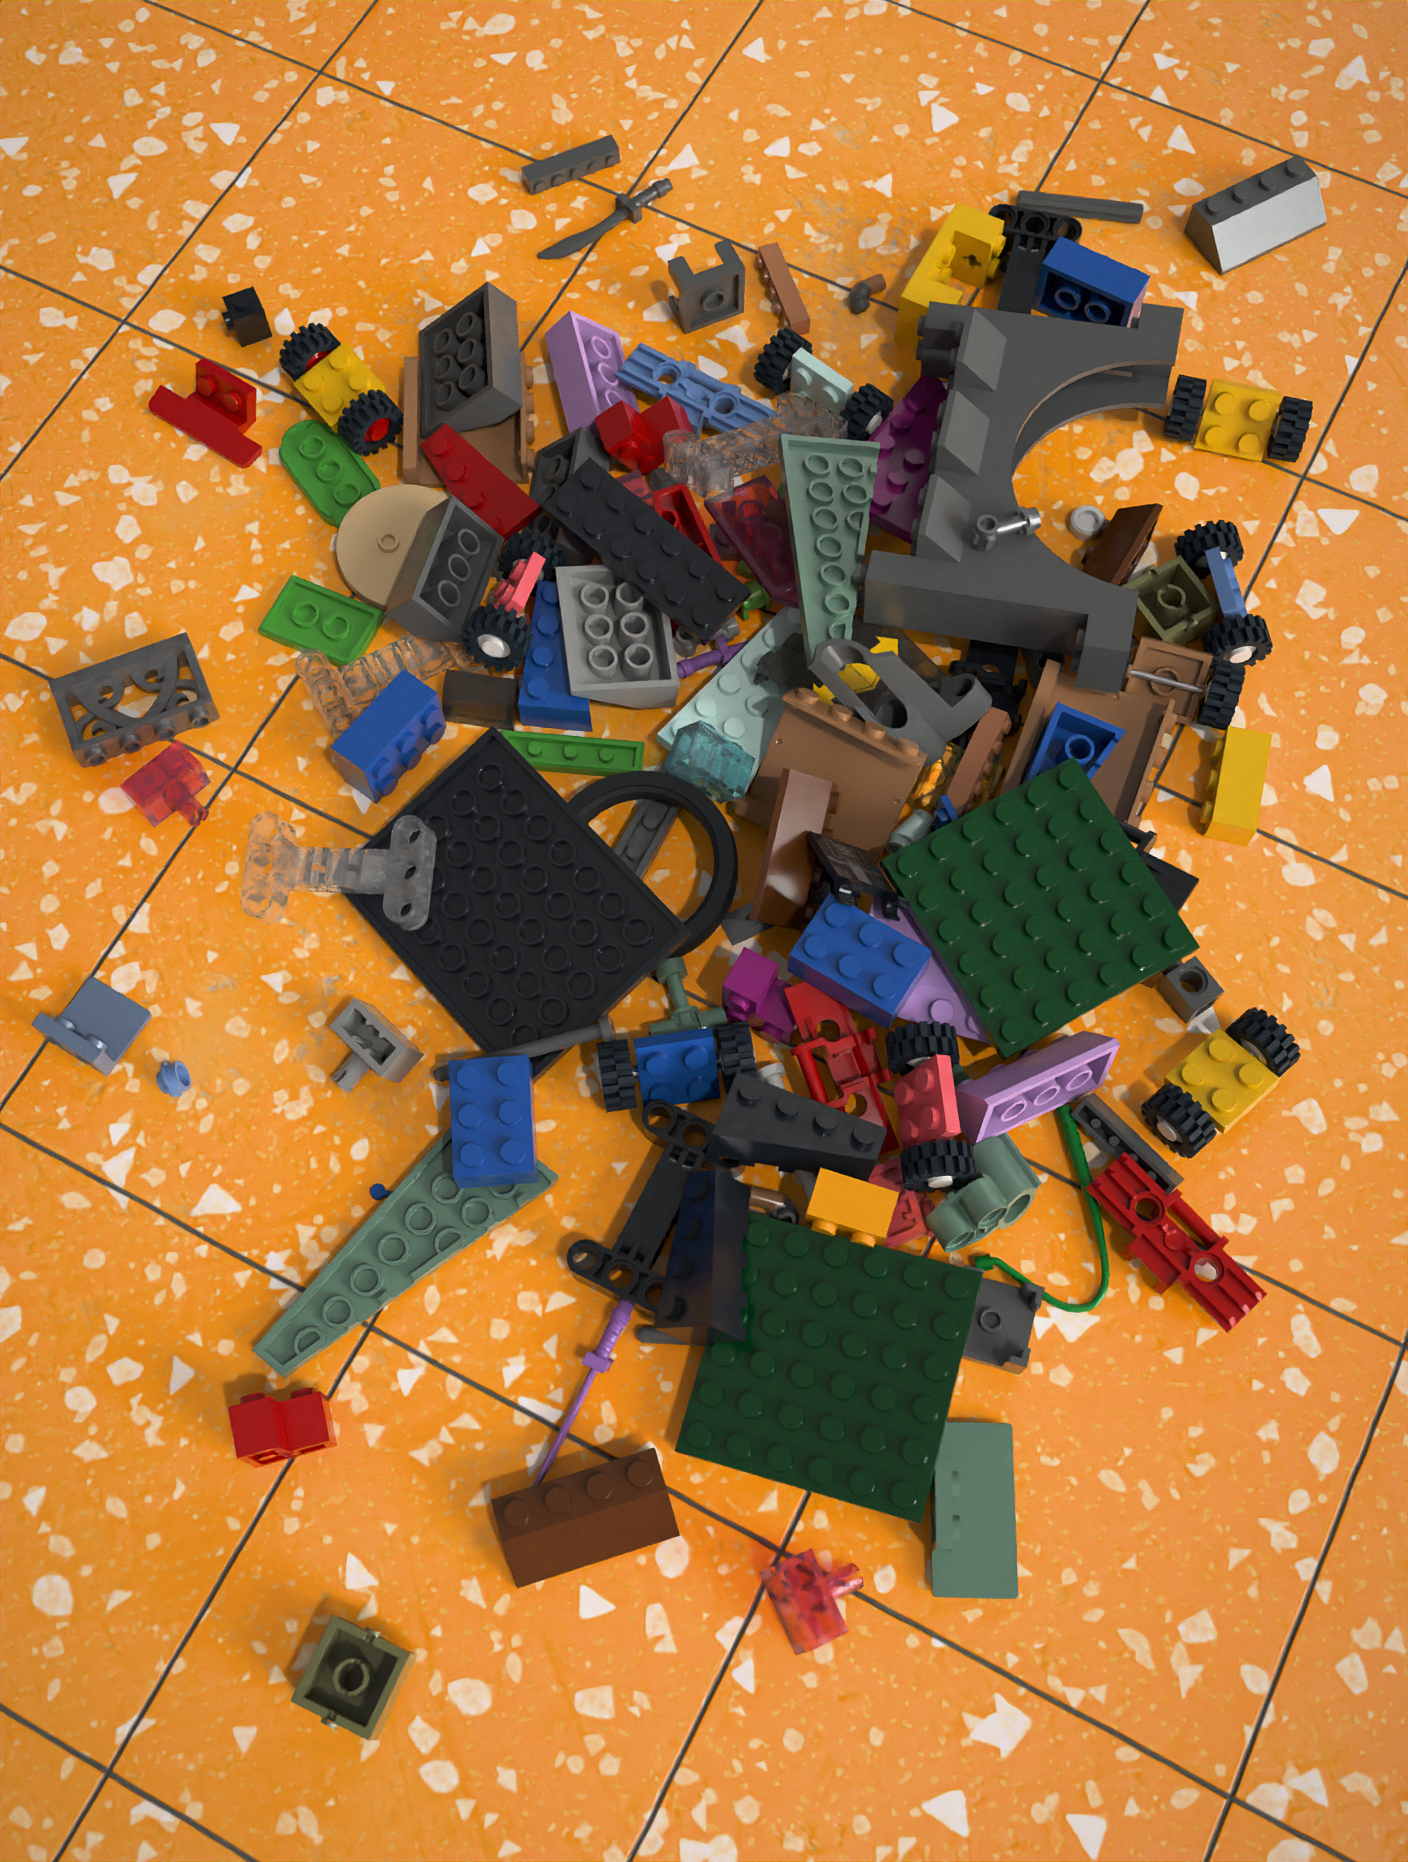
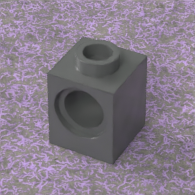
[1157,956,1225,1024]

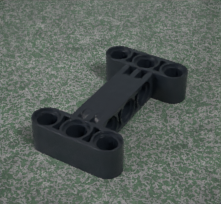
[988,204,1082,314]
[567,1100,746,1319]

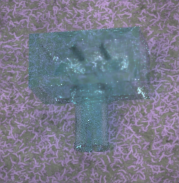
[665,720,755,804]

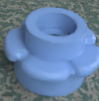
[156,1061,191,1098]

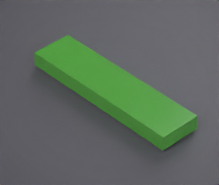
[501,730,645,777]

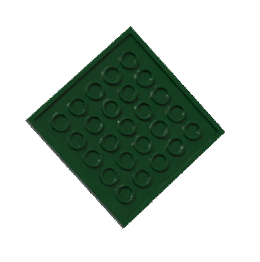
[879,756,1200,1062]
[674,1212,983,1525]

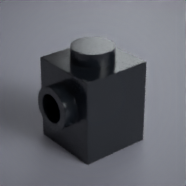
[221,286,273,347]

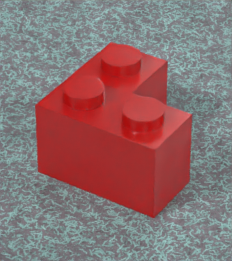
[594,395,697,477]
[228,1388,337,1468]

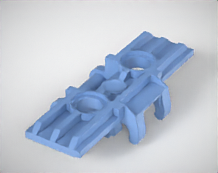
[615,342,777,448]

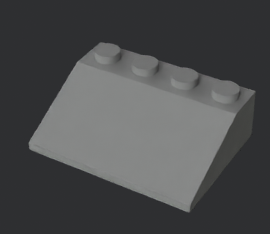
[555,565,680,709]

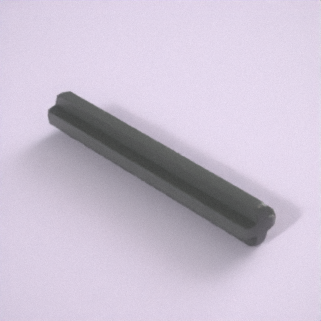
[1016,190,1144,224]

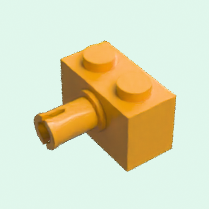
[804,1168,899,1248]

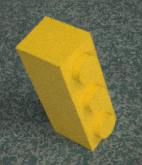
[1200,725,1272,847]

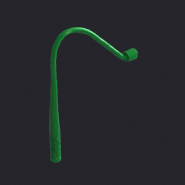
[974,1105,1110,1313]

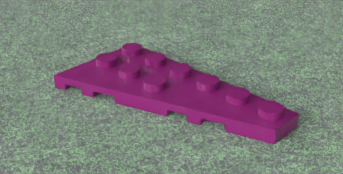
[867,376,948,545]

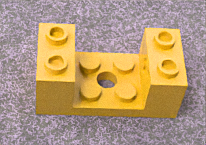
[894,202,1006,350]

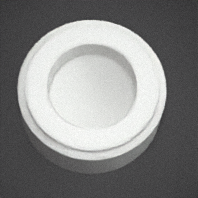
[1069,505,1105,541]

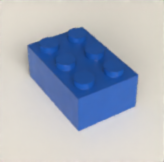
[1032,236,1151,328]
[330,669,447,804]
[787,893,932,1030]
[449,1055,539,1189]

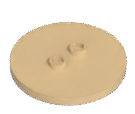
[336,484,448,611]

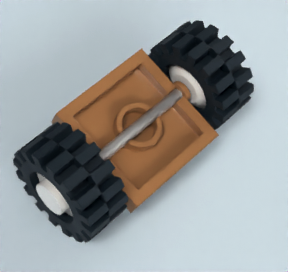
[1119,635,1246,731]

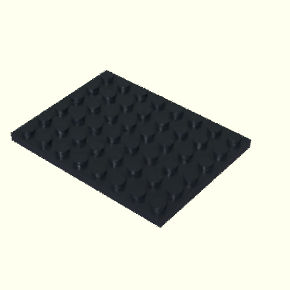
[330,725,692,1085]

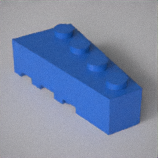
[518,580,592,732]
[1020,702,1126,785]

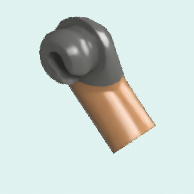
[848,273,886,313]
[749,1186,799,1224]

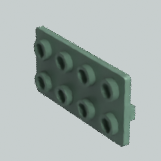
[930,1422,1019,1599]

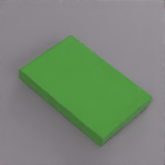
[258,575,386,673]

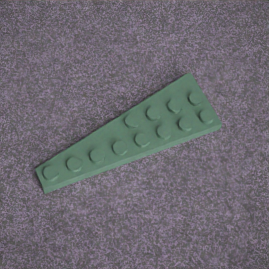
[777,434,881,671]
[252,1127,559,1378]

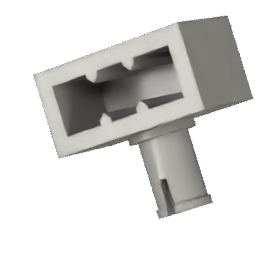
[329,997,424,1093]

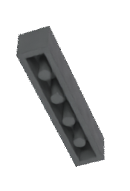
[521,135,620,196]
[1070,1092,1184,1195]

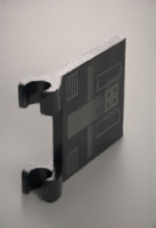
[806,831,911,922]

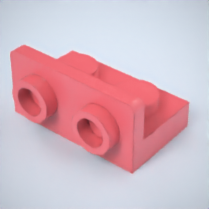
[867,1157,936,1249]

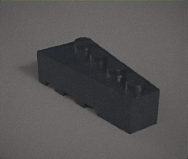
[704,1071,887,1182]
[654,1169,749,1344]

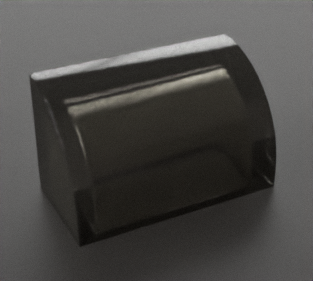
[442,669,520,731]

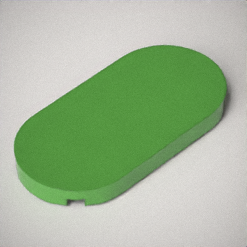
[279,420,381,528]

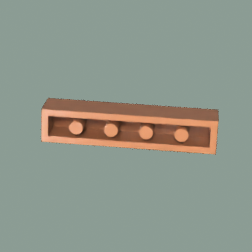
[756,242,810,335]
[946,707,1012,818]

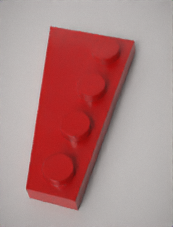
[420,424,542,545]

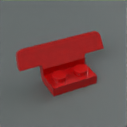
[148,358,262,469]

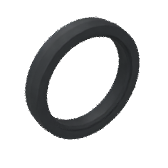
[568,771,738,959]

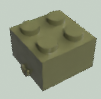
[1121,555,1222,646]
[290,1615,418,1741]

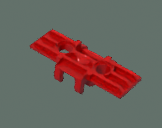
[783,982,900,1155]
[1085,1152,1267,1333]

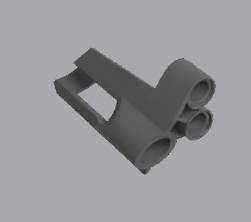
[808,638,992,768]

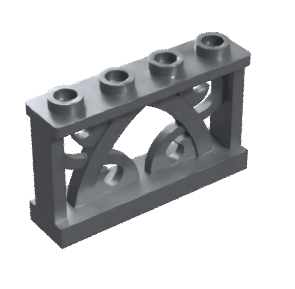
[48,632,220,768]

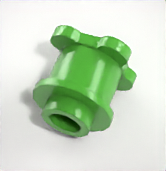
[738,575,774,621]

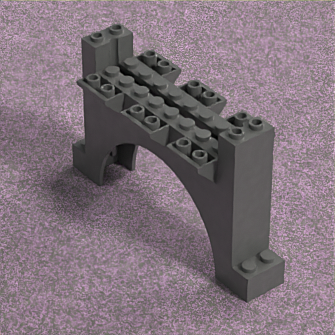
[858,301,1184,694]

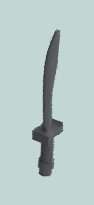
[537,178,673,259]

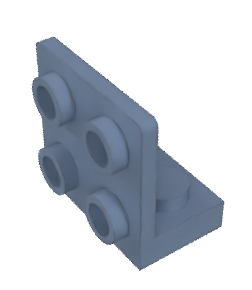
[31,977,152,1077]

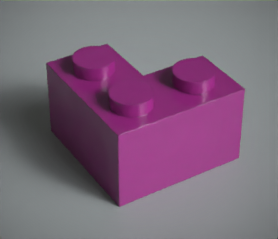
[722,947,798,1046]

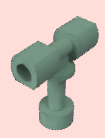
[648,957,728,1037]

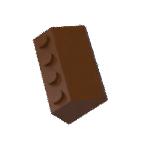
[1081,503,1163,587]
[749,768,841,932]
[491,1447,680,1589]

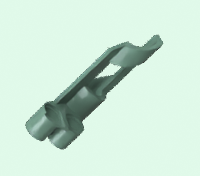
[923,1063,1042,1253]

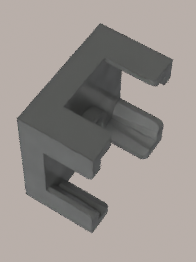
[668,239,745,334]
[963,1265,1045,1375]

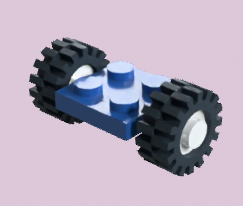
[596,1020,757,1113]

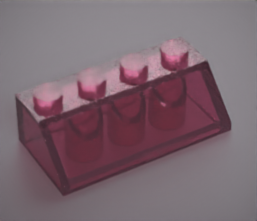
[703,474,799,609]

